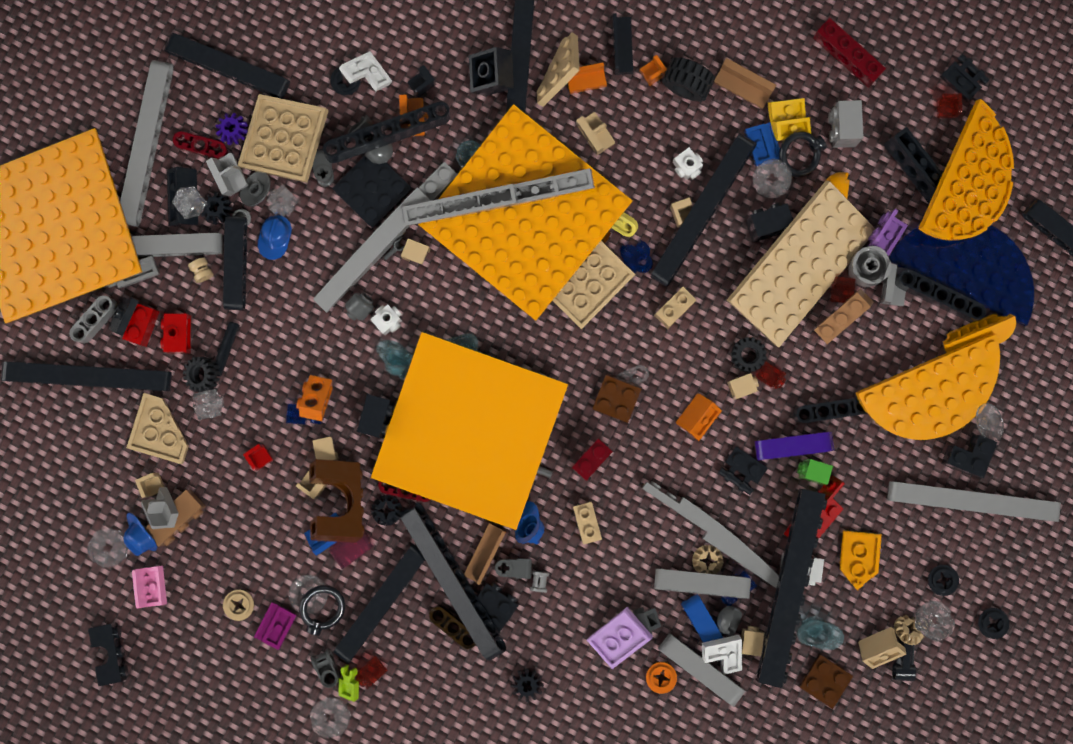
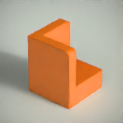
[639,55,667,86]

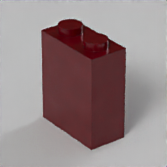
[571,438,613,481]

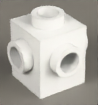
[672,147,703,180]
[370,305,402,335]

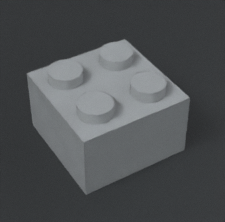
[828,100,863,148]

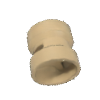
[188,257,214,283]

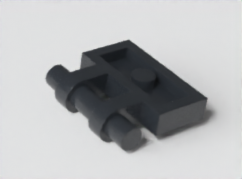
[940,53,990,102]
[718,446,768,495]

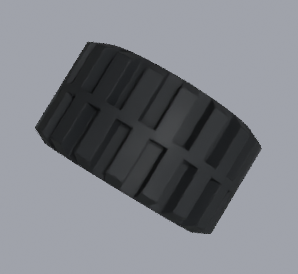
[662,58,715,102]

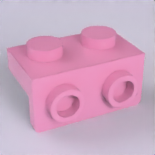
[132,566,167,608]

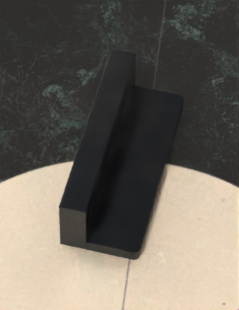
[612,13,634,75]
[167,167,198,227]

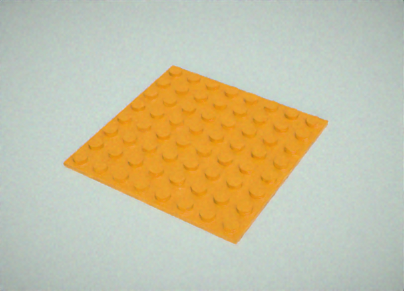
[418,104,633,321]
[0,128,142,324]
[371,332,568,530]

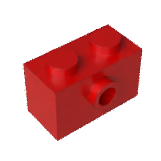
[122,304,160,347]
[160,314,191,354]

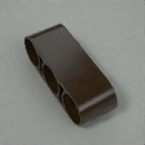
[429,605,476,649]

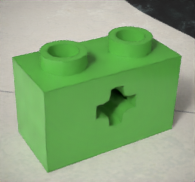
[797,459,833,485]

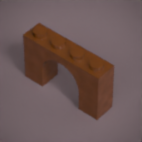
[309,459,364,543]

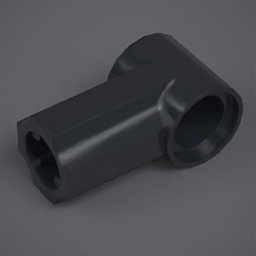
[892,641,916,681]

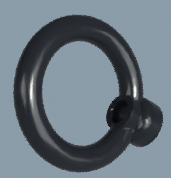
[779,131,827,177]
[299,585,345,636]

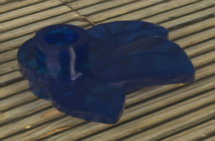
[620,240,653,273]

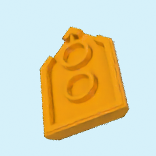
[839,530,882,590]

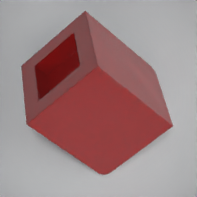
[243,444,274,471]

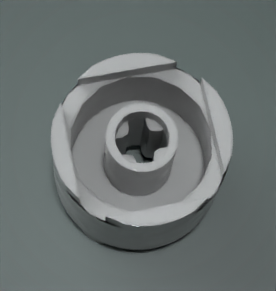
[848,246,891,287]

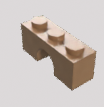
[814,288,874,344]
[145,489,206,547]

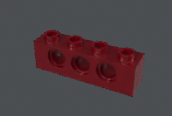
[813,18,886,88]

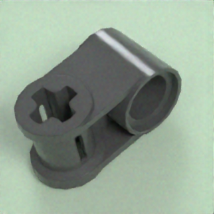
[312,149,334,187]
[495,558,532,579]
[310,648,341,688]

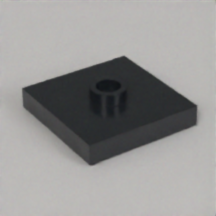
[108,294,138,336]

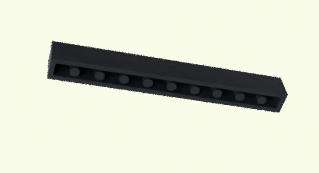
[755,488,827,688]

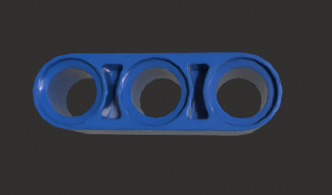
[681,594,723,643]

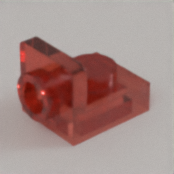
[755,361,786,390]
[356,656,388,689]

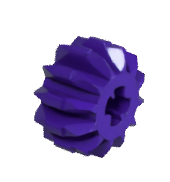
[215,113,248,145]

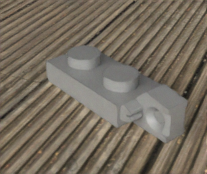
[107,256,160,288]

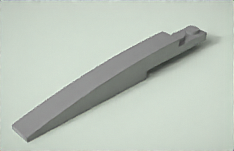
[313,162,458,313]
[402,169,595,226]
[642,481,779,588]

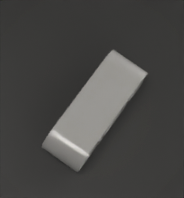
[69,296,118,343]

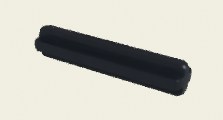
[215,322,240,377]

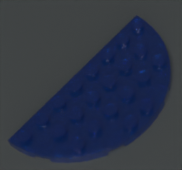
[889,225,1034,326]

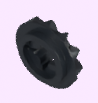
[330,67,361,96]
[371,495,402,526]
[927,565,959,596]
[977,607,1009,639]

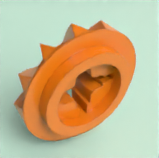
[646,662,677,694]

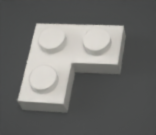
[339,51,392,92]
[702,635,742,674]

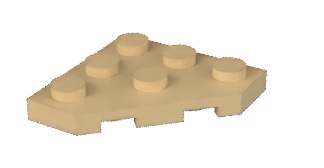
[537,32,580,107]
[126,393,189,464]

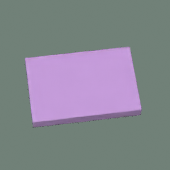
[587,607,653,669]

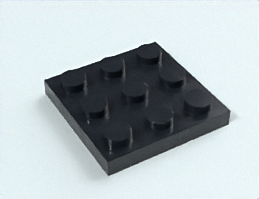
[332,156,413,229]

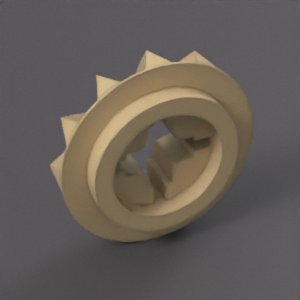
[692,545,724,574]
[223,589,255,621]
[894,615,924,645]

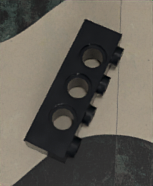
[883,127,943,203]

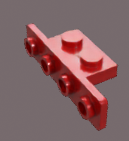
[784,475,844,538]

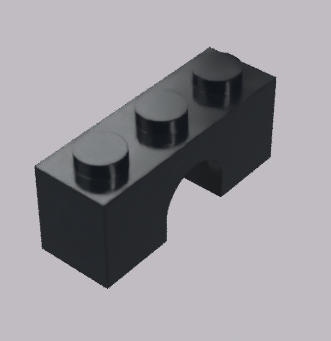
[88,622,128,687]

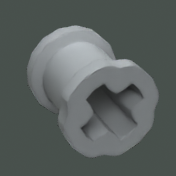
[530,571,549,593]

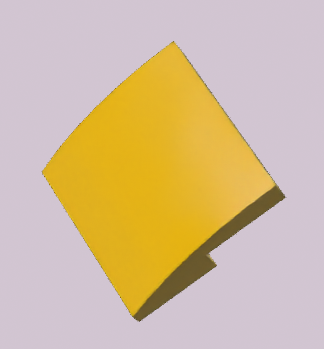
[768,98,811,141]

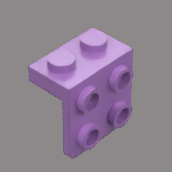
[867,208,908,256]

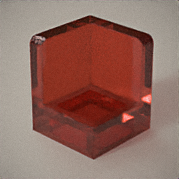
[937,93,962,118]
[830,277,855,303]

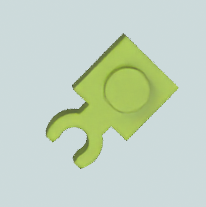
[338,665,359,702]

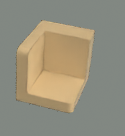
[670,198,692,228]
[401,239,431,264]
[312,437,338,460]
[296,471,327,499]
[135,473,165,498]

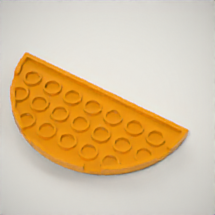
[918,99,1014,241]
[855,333,1000,440]

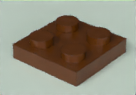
[592,373,642,423]
[799,654,853,709]

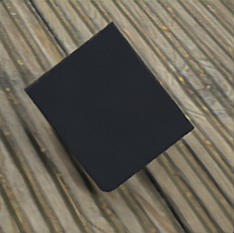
[408,65,436,98]

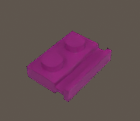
[254,602,298,650]

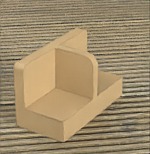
[576,112,615,156]
[858,627,906,669]

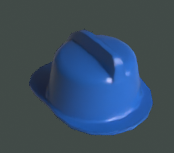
[258,215,292,260]
[515,501,545,544]
[123,513,157,556]

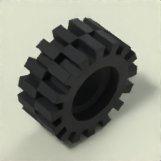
[730,337,767,373]
[183,357,220,392]

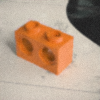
[297,375,333,421]

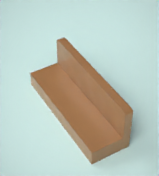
[714,58,776,109]
[464,523,506,585]

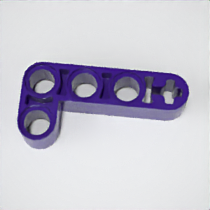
[754,432,835,460]

